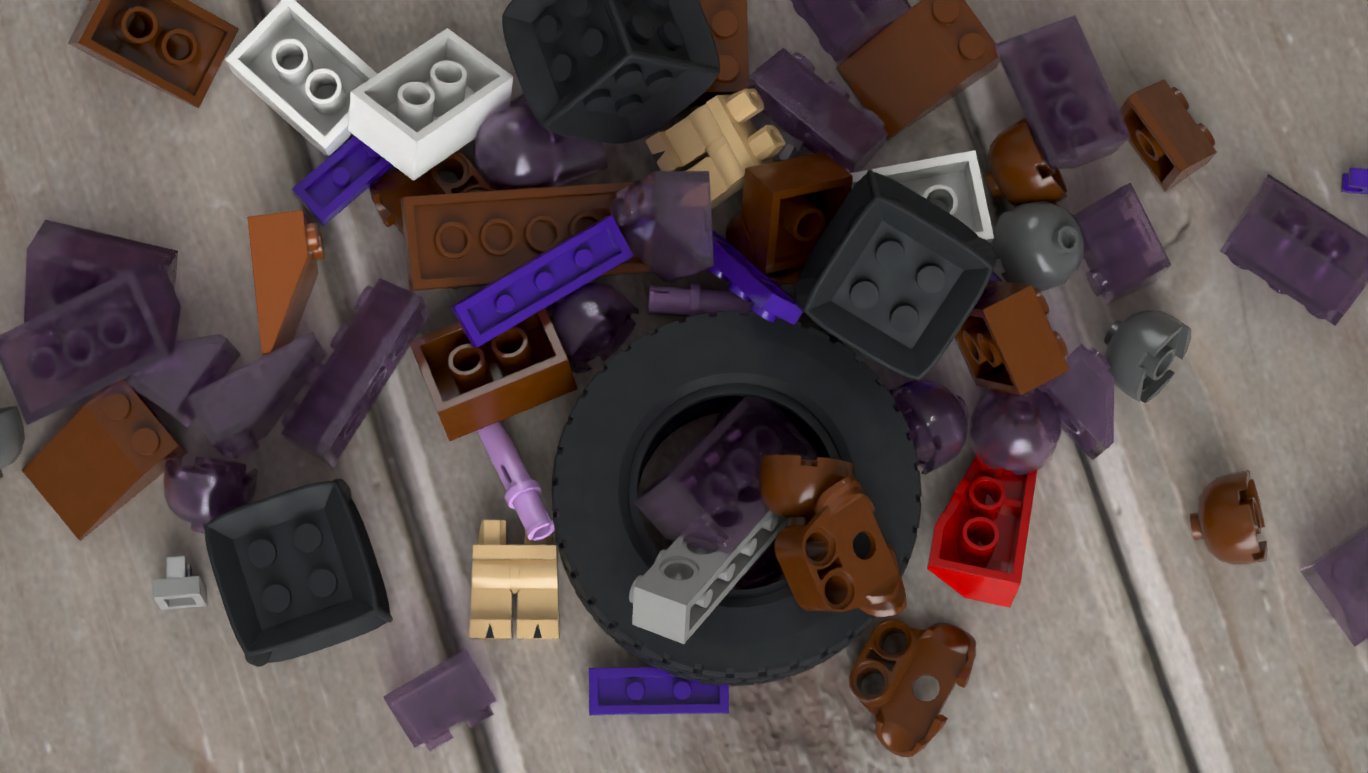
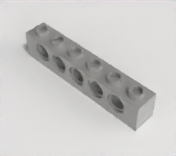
[629,439,817,644]

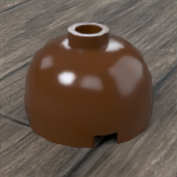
[984,117,1068,206]
[758,455,854,526]
[1190,470,1268,565]

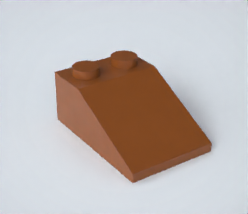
[247,210,325,368]

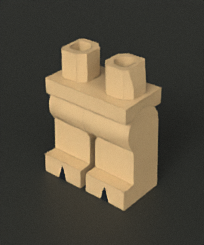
[645,88,786,216]
[469,520,560,639]

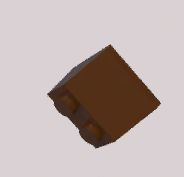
[1113,79,1217,192]
[742,152,853,274]

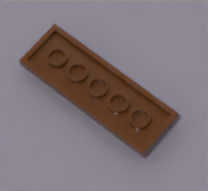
[400,179,680,291]

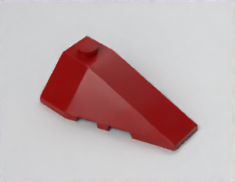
[927,414,1044,608]

